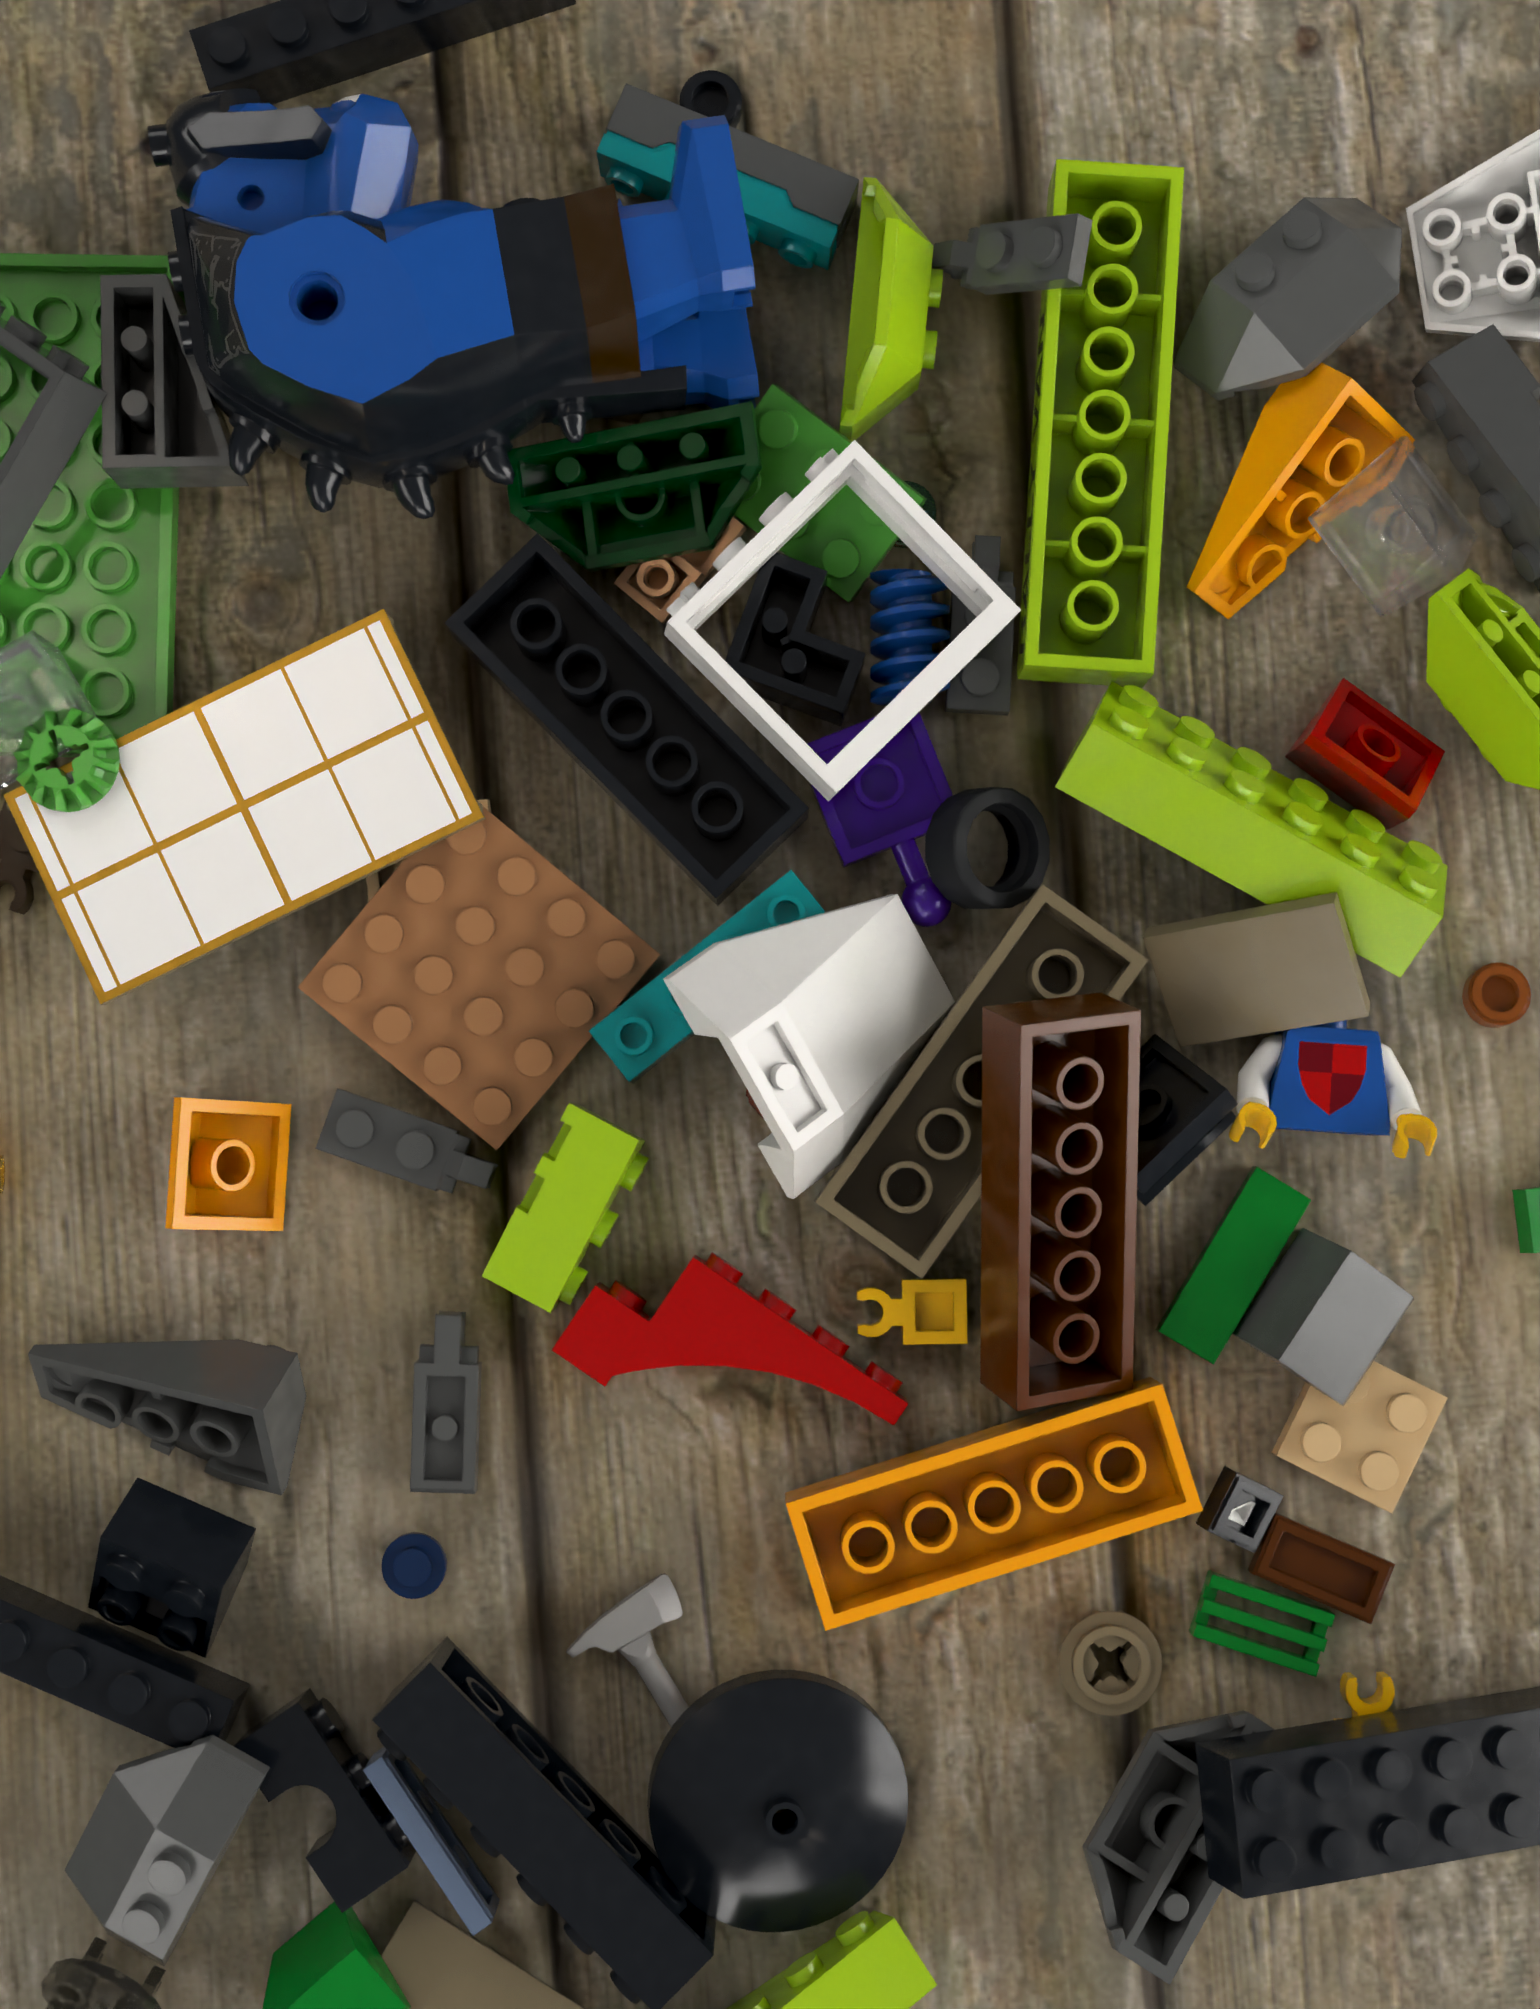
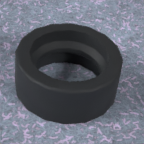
[925,787,1050,909]

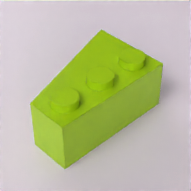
[482,1103,649,1313]

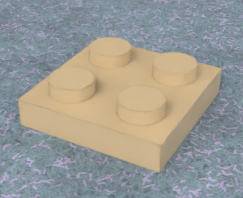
[1271,1361,1448,1513]

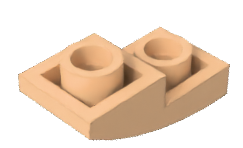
[614,517,747,624]

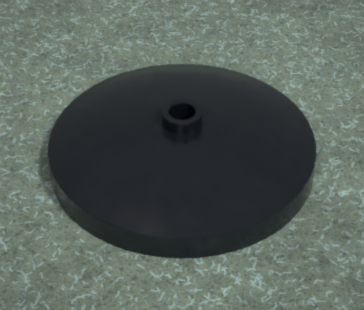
[647,1670,909,1933]

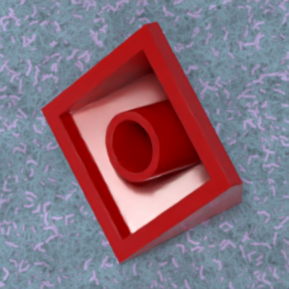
[1285,678,1445,831]

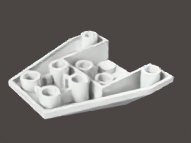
[1406,129,1540,342]
[663,894,955,1199]

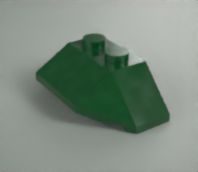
[507,401,762,572]

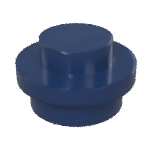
[382,1532,447,1599]

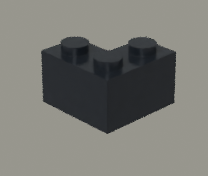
[725,552,866,726]

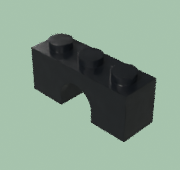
[234,1688,416,1913]

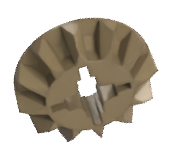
[1059,1610,1162,1716]

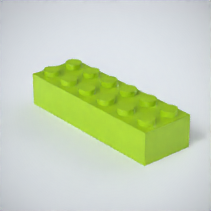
[1055,681,1448,978]

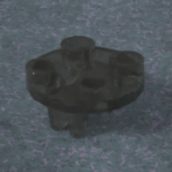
[41,1936,166,2009]

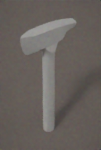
[566,1574,689,1727]

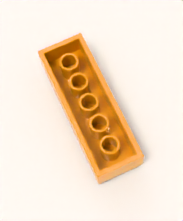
[785,1377,1203,1631]

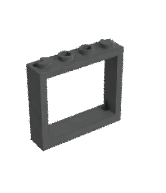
[0,303,107,579]

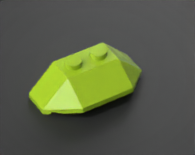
[839,177,943,442]
[1426,568,1540,790]

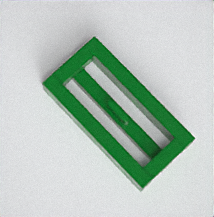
[1189,1570,1335,1677]

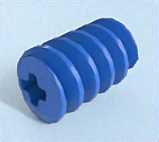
[870,569,950,706]

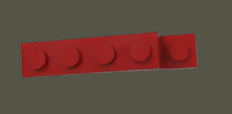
[552,1252,908,1425]

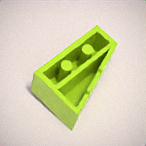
[726,1910,937,2009]

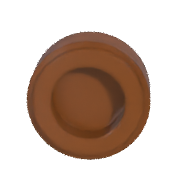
[1462,962,1531,1028]

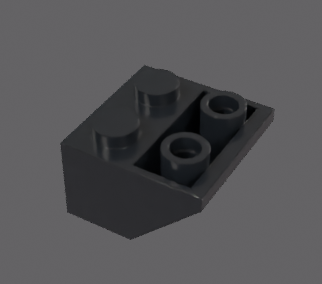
[88,1477,256,1658]

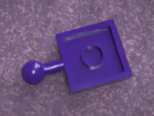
[807,713,953,927]

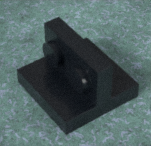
[1137,1034,1238,1206]

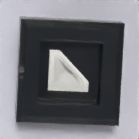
[1196,1466,1284,1553]

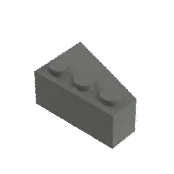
[100,274,249,489]

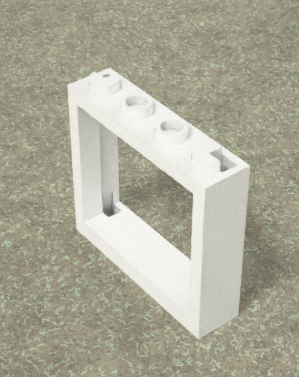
[664,440,1021,802]

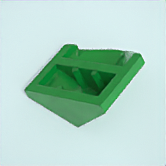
[262,1901,411,2009]

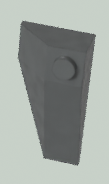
[28,1339,306,1495]

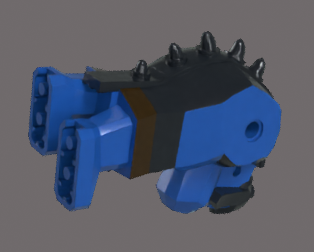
[147,88,759,519]

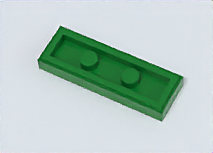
[1155,1166,1311,1365]

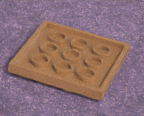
[298,807,660,1151]

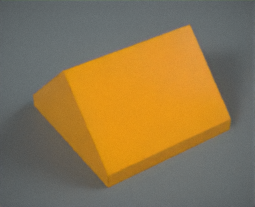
[165,1097,292,1231]

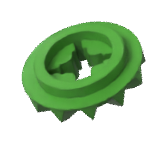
[13,707,120,812]

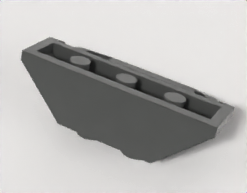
[1174,197,1403,401]
[1082,1710,1275,1985]
[65,1735,270,1966]

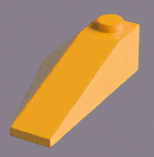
[1187,362,1415,620]

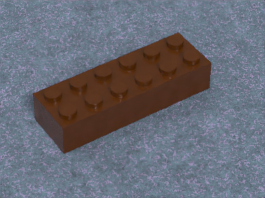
[980,992,1141,1411]

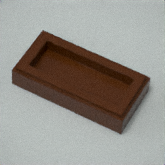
[1248,1513,1395,1624]

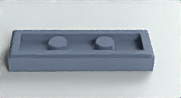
[363,1747,500,1936]

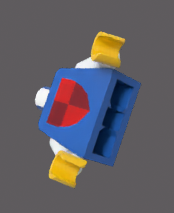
[1229,1020,1437,1159]

